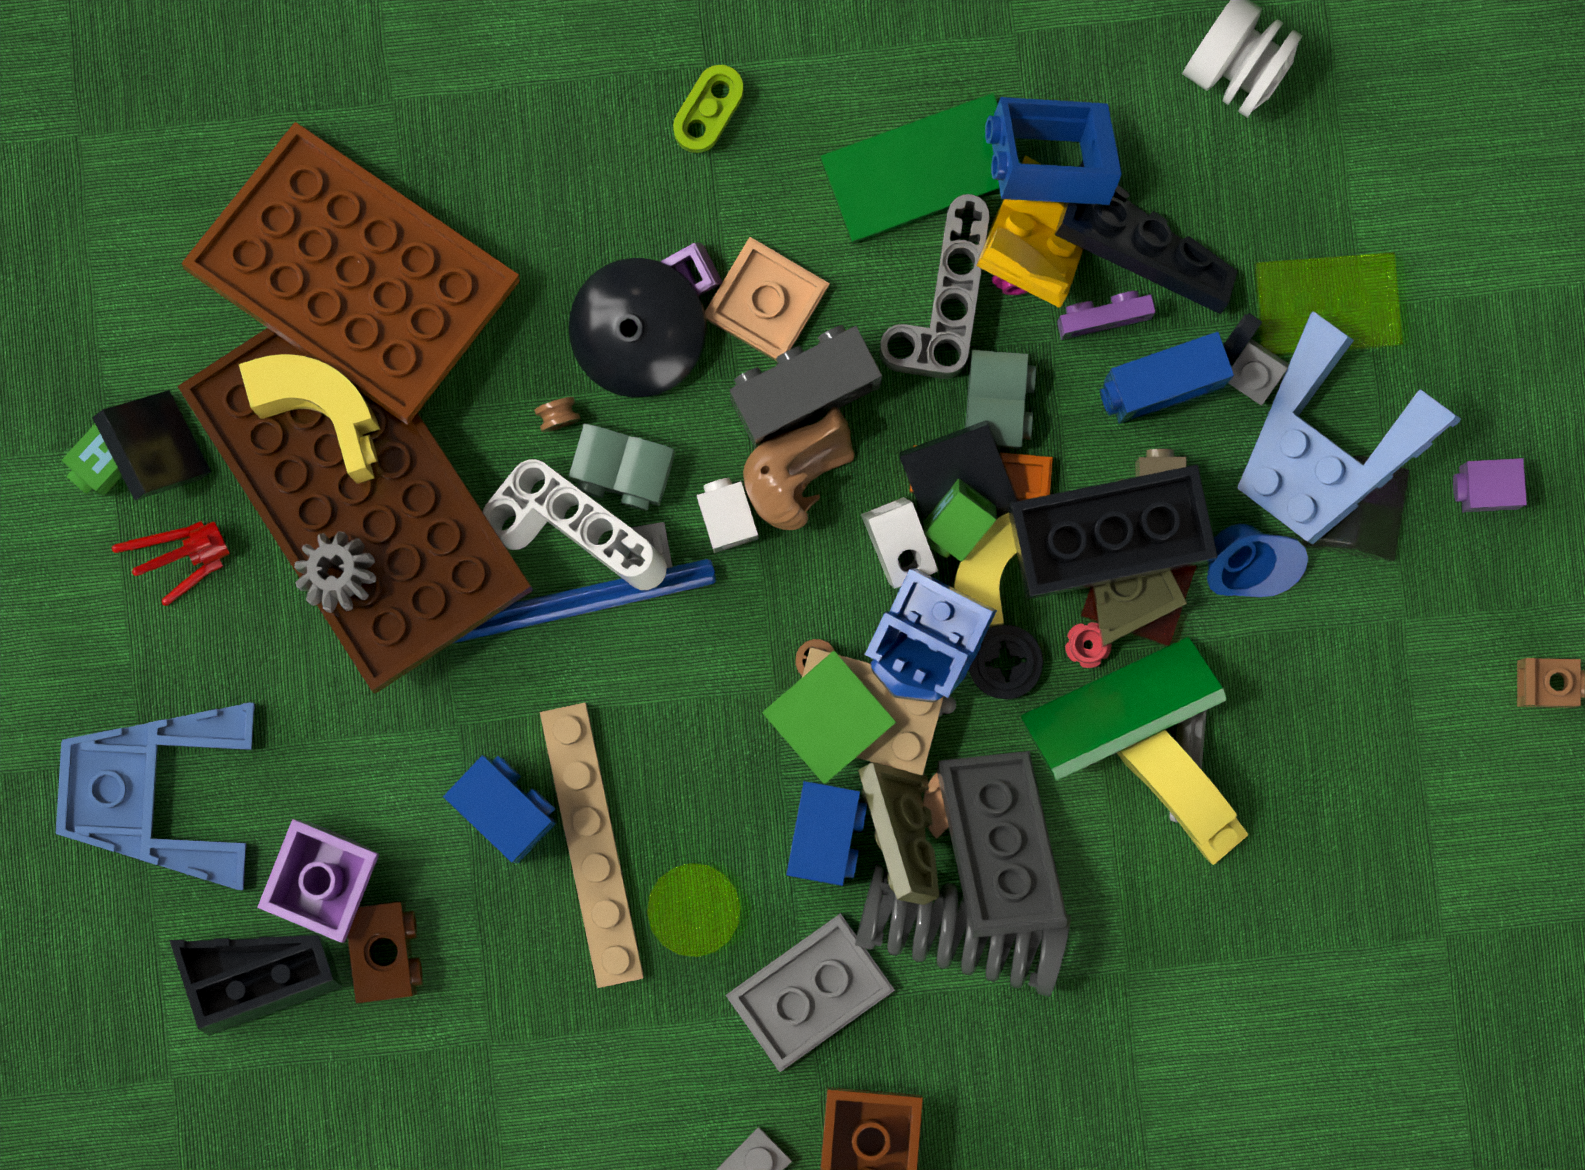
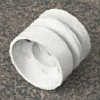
[1182,0,1302,118]

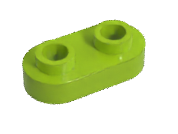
[673,65,743,153]

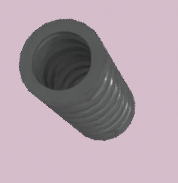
[855,863,1071,997]

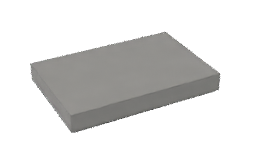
[726,913,895,1072]

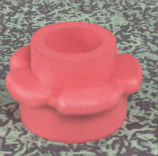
[1065,622,1112,668]

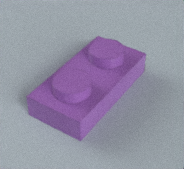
[1057,291,1155,340]

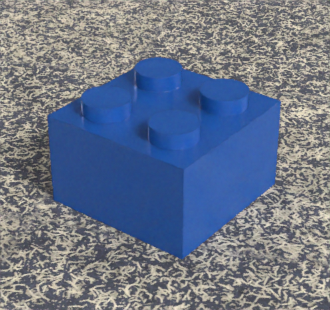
[443,755,557,863]
[786,781,867,886]

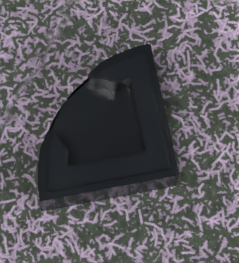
[1223,313,1262,365]

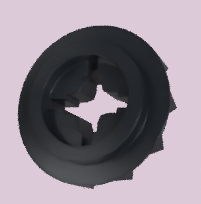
[969,625,1043,700]

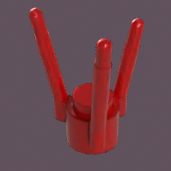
[112,520,230,606]

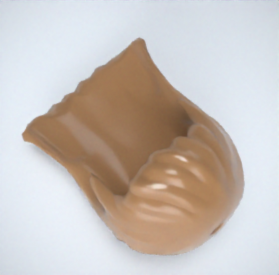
[743,407,855,530]

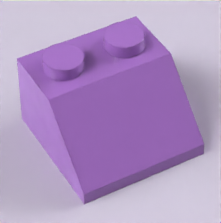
[257,819,379,943]

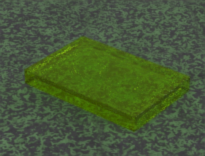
[1254,252,1403,355]

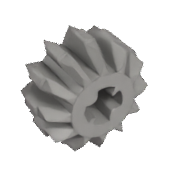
[294,531,376,613]

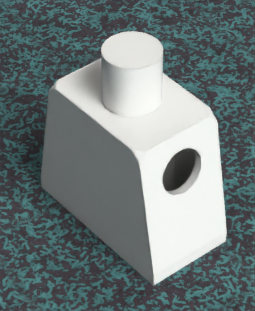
[861,497,938,589]

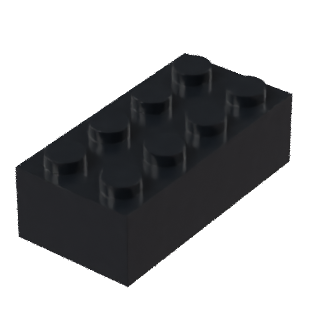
[1007,464,1218,600]

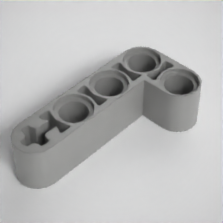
[879,194,989,379]

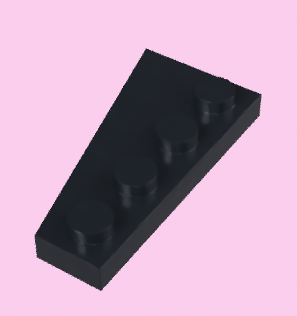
[1055,160,1238,314]

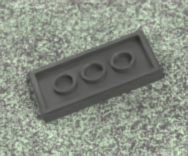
[936,751,1068,938]

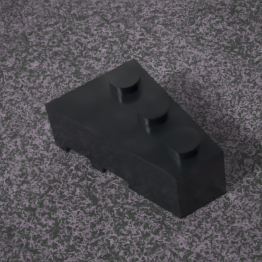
[169,935,342,1036]

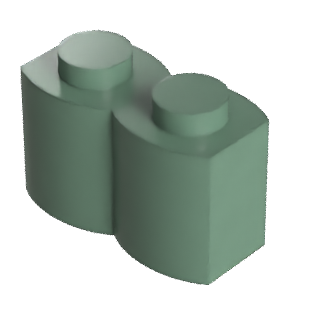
[965,350,1036,450]
[568,423,675,511]

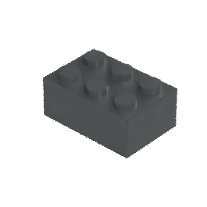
[729,325,882,449]

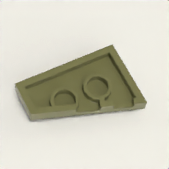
[1093,478,1187,647]
[858,762,939,905]

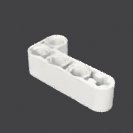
[482,459,667,590]

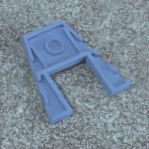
[1237,311,1461,544]
[56,702,255,890]

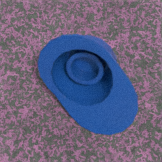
[1207,523,1308,597]

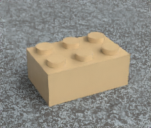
[802,647,944,775]

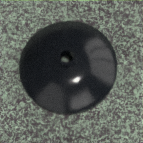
[569,258,707,397]

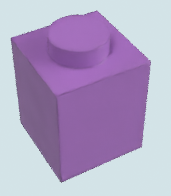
[1453,458,1527,513]

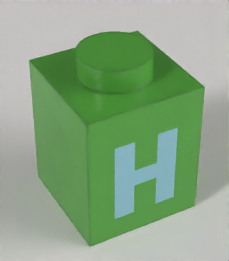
[62,424,122,496]
[924,479,997,562]

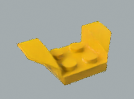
[976,155,1083,308]

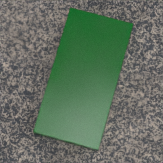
[820,93,1020,244]
[1020,636,1227,780]

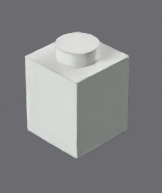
[697,478,758,553]

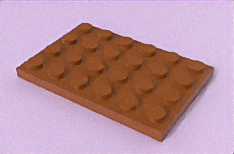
[181,122,520,425]

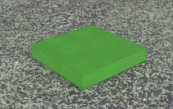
[762,651,896,785]

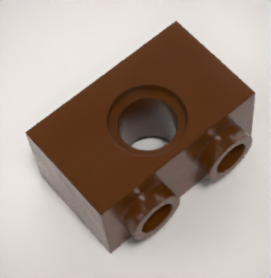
[348,902,423,1004]

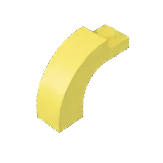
[239,354,380,484]
[953,513,1017,628]
[1116,730,1248,865]

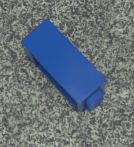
[985,97,1122,205]
[1100,332,1234,424]

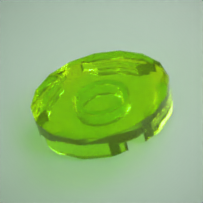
[647,863,741,957]

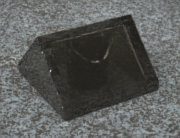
[1302,456,1409,562]

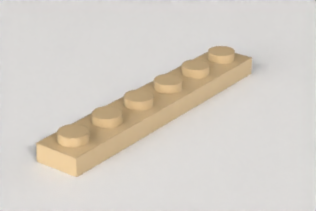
[540,703,644,988]

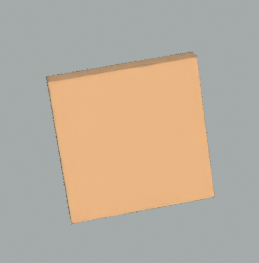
[705,237,830,361]

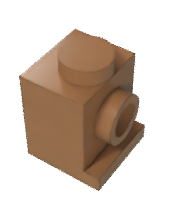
[1517,658,1585,708]

